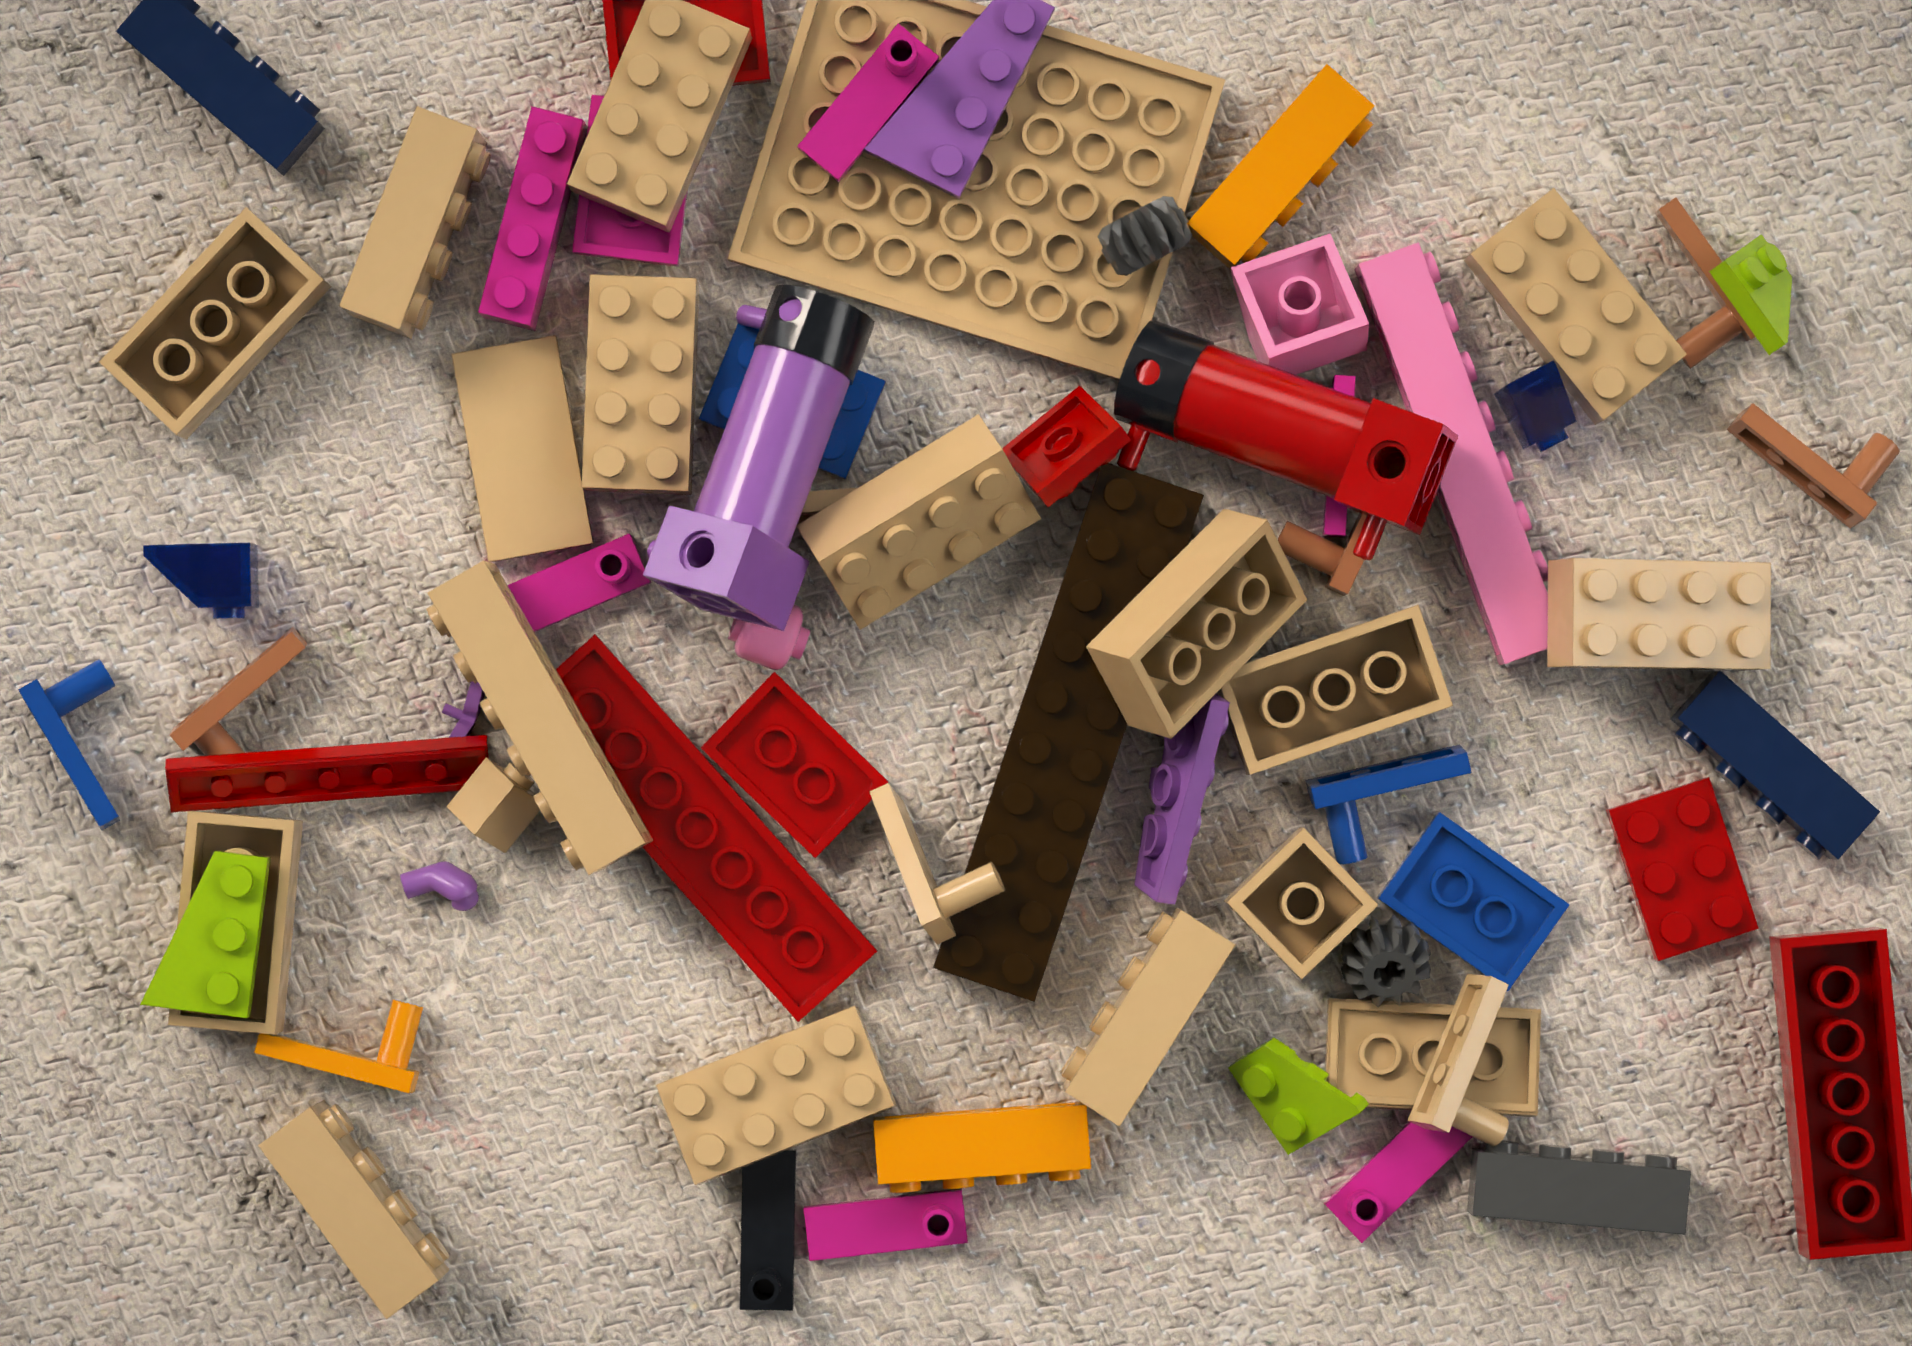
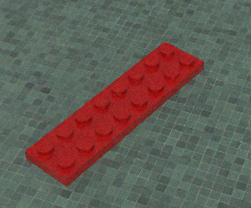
[556,634,878,1022]

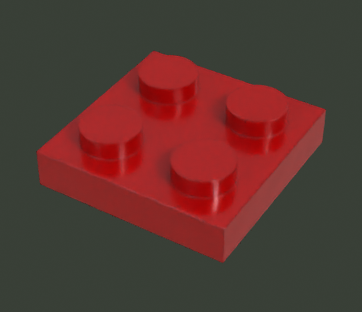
[1002,385,1131,508]

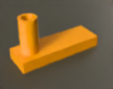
[254,1000,423,1093]

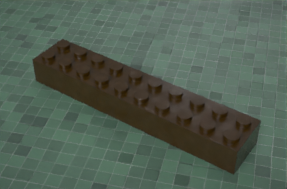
[933,463,1204,1002]

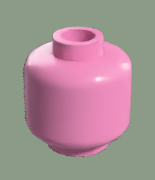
[728,604,810,670]

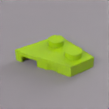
[1709,234,1792,355]
[1228,1037,1369,1155]

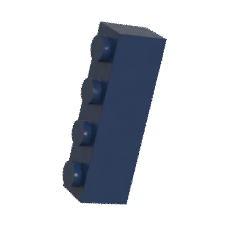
[116,0,325,176]
[1670,670,1880,860]

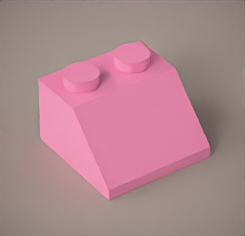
[1231,234,1369,375]

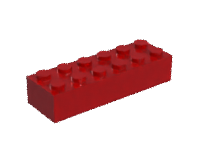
[1769,927,1912,1260]

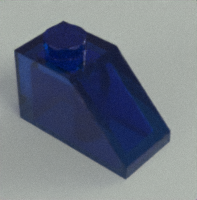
[1494,360,1577,452]
[143,542,259,619]

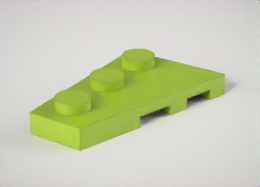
[140,851,271,1018]

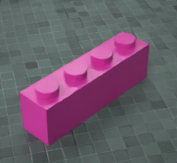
[478,106,588,331]

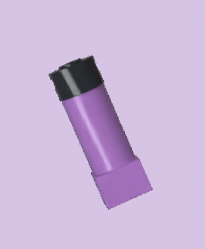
[643,284,875,631]

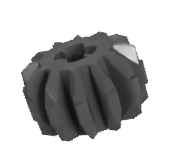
[1098,196,1192,276]
[1341,914,1431,1007]

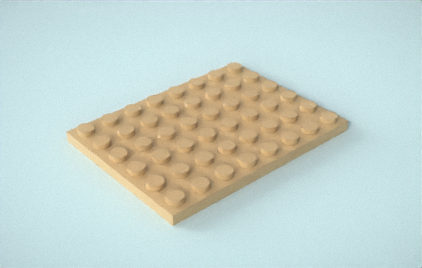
[727,0,1225,380]

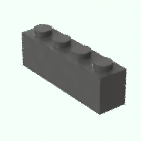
[1467,1140,1691,1235]

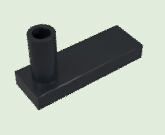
[740,1150,796,1311]

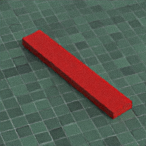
[165,735,489,813]

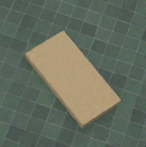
[451,335,594,563]
[1325,998,1541,1117]

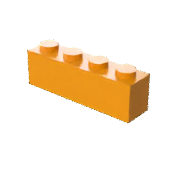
[1187,64,1375,270]
[873,1102,1091,1193]

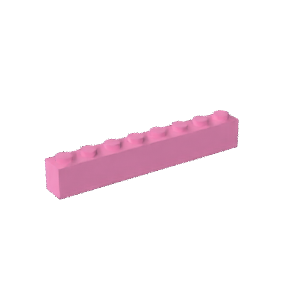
[1354,242,1548,665]

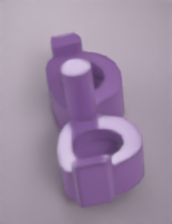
[442,681,485,738]

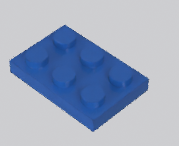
[699,323,886,480]
[1377,812,1570,991]

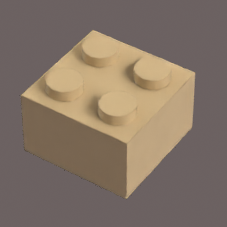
[1224,827,1378,979]

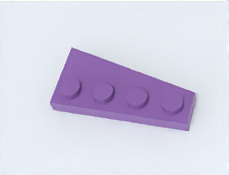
[864,0,1055,199]
[1134,694,1230,905]

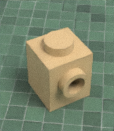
[446,757,540,853]

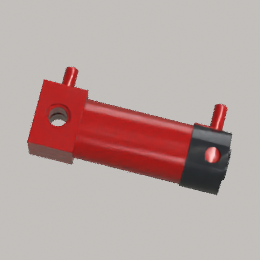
[1114,320,1459,561]

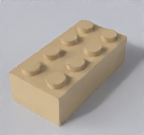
[567,0,752,233]
[339,106,491,339]
[1464,188,1687,425]
[99,207,332,440]
[582,274,700,495]
[796,414,1041,630]
[1086,509,1307,739]
[1547,558,1771,671]
[1218,605,1453,775]
[168,811,303,1035]
[1060,907,1236,1127]
[656,1006,897,1185]
[258,1100,450,1319]

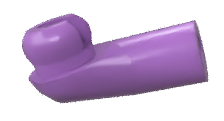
[400,861,479,911]

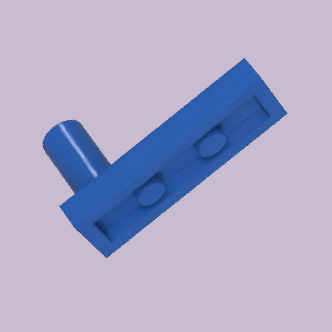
[18,659,120,831]
[1305,744,1472,864]

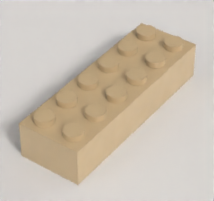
[426,560,654,875]

